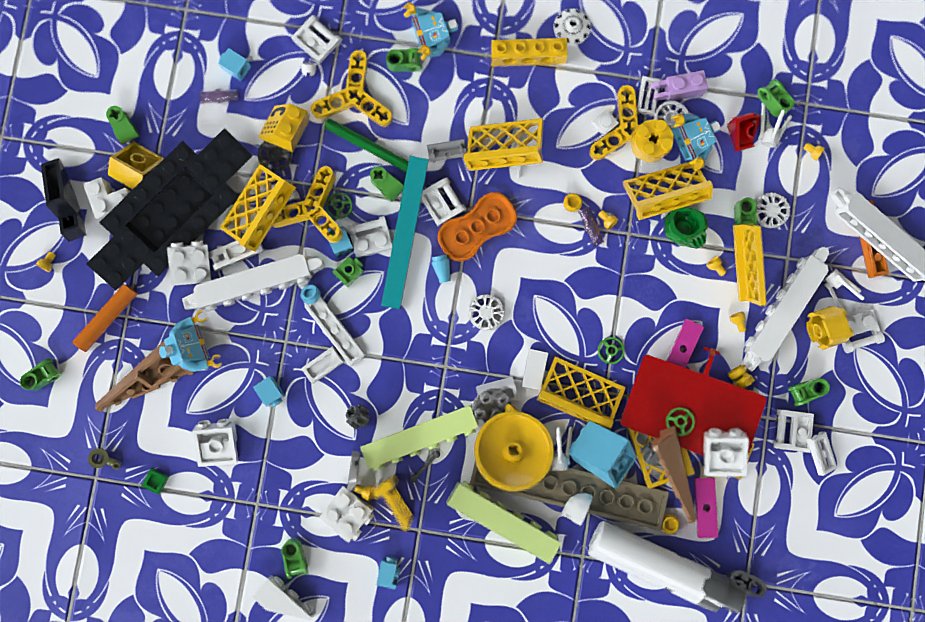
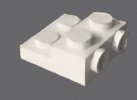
[167,241,211,286]
[192,419,239,467]
[703,429,748,476]
[319,485,374,543]

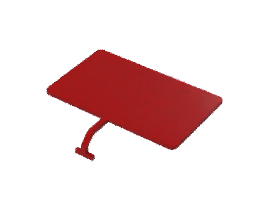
[621,347,766,458]

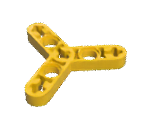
[311,50,392,127]
[589,85,672,160]
[272,166,343,243]

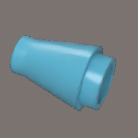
[432,254,451,283]

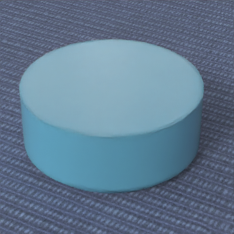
[300,285,321,304]

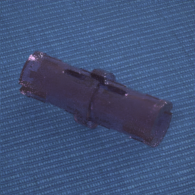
[199,88,240,104]
[578,207,604,247]

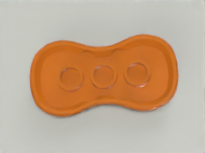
[437,192,517,262]

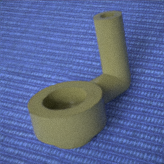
[88,448,122,470]

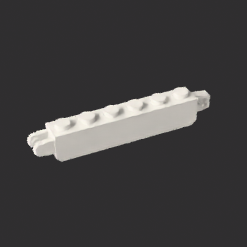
[830,187,925,282]
[741,247,830,372]
[182,254,325,312]

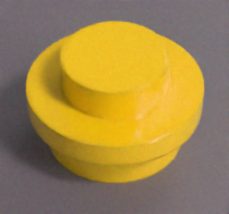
[563,193,582,212]
[661,514,679,534]

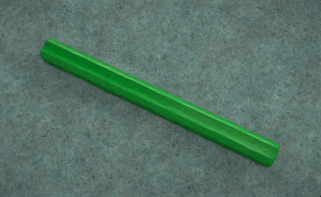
[324,119,409,173]

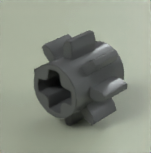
[346,404,370,430]
[642,442,661,466]

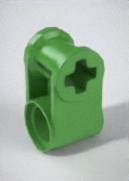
[386,48,422,72]
[757,79,794,118]
[106,106,140,145]
[370,166,404,202]
[734,197,758,225]
[20,358,62,391]
[787,378,830,406]
[281,538,308,579]

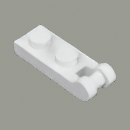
[208,241,264,271]

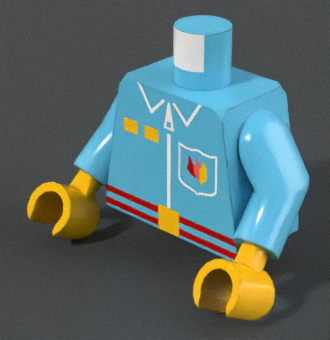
[403,2,458,60]
[671,114,720,171]
[159,310,222,372]

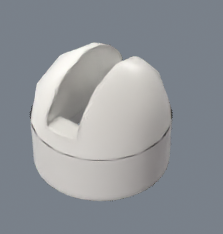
[301,62,317,77]

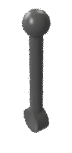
[410,450,440,482]

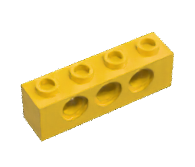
[491,38,568,66]

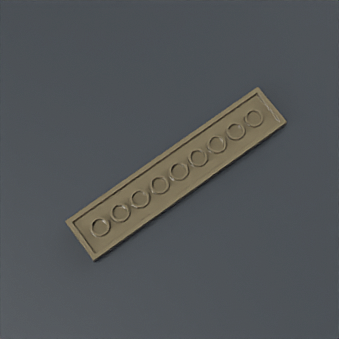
[470,462,669,531]

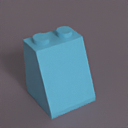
[568,421,637,489]

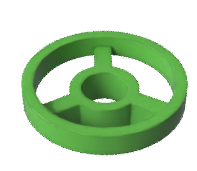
[326,193,353,219]
[597,337,625,364]
[666,408,695,436]

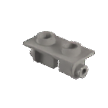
[427,139,467,163]

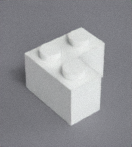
[83,177,131,221]

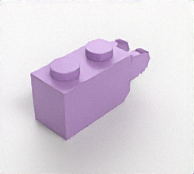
[651,70,708,101]

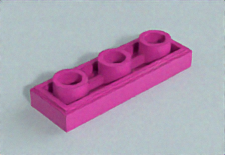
[666,319,704,368]
[694,477,718,538]

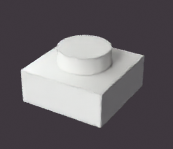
[591,109,619,137]

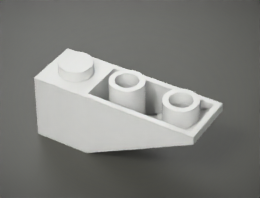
[252,575,315,621]

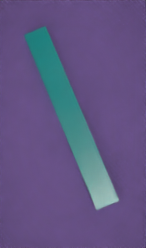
[381,156,429,309]

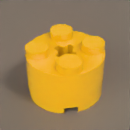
[631,119,674,163]
[806,306,853,350]

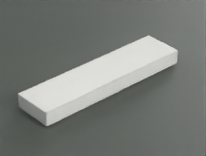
[304,296,366,367]

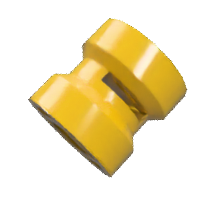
[727,364,755,388]

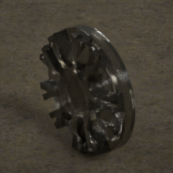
[257,141,293,173]

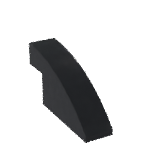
[41,158,86,242]

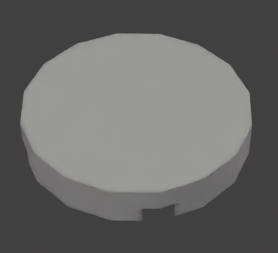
[347,450,360,491]

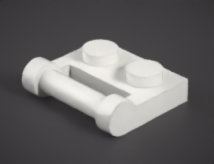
[291,15,342,64]
[422,177,467,227]
[348,216,392,259]
[842,309,885,353]
[773,409,814,453]

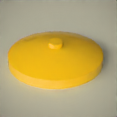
[474,411,554,491]

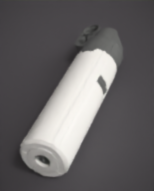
[588,521,767,613]

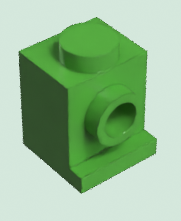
[332,257,364,288]

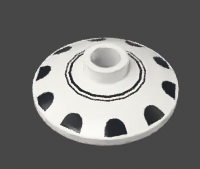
[554,9,591,45]

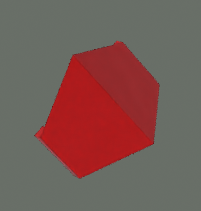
[727,112,761,152]

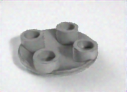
[472,388,509,420]

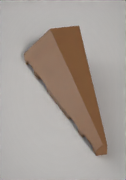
[95,341,194,412]
[652,426,697,524]

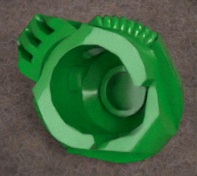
[665,207,708,249]

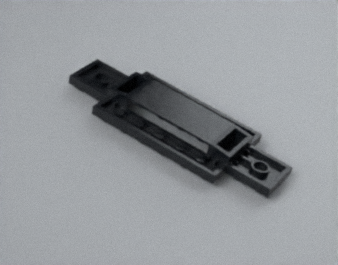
[86,128,253,291]

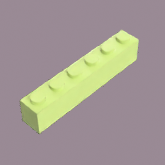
[360,405,478,471]
[446,481,562,564]

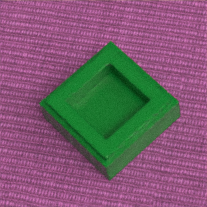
[141,468,169,495]

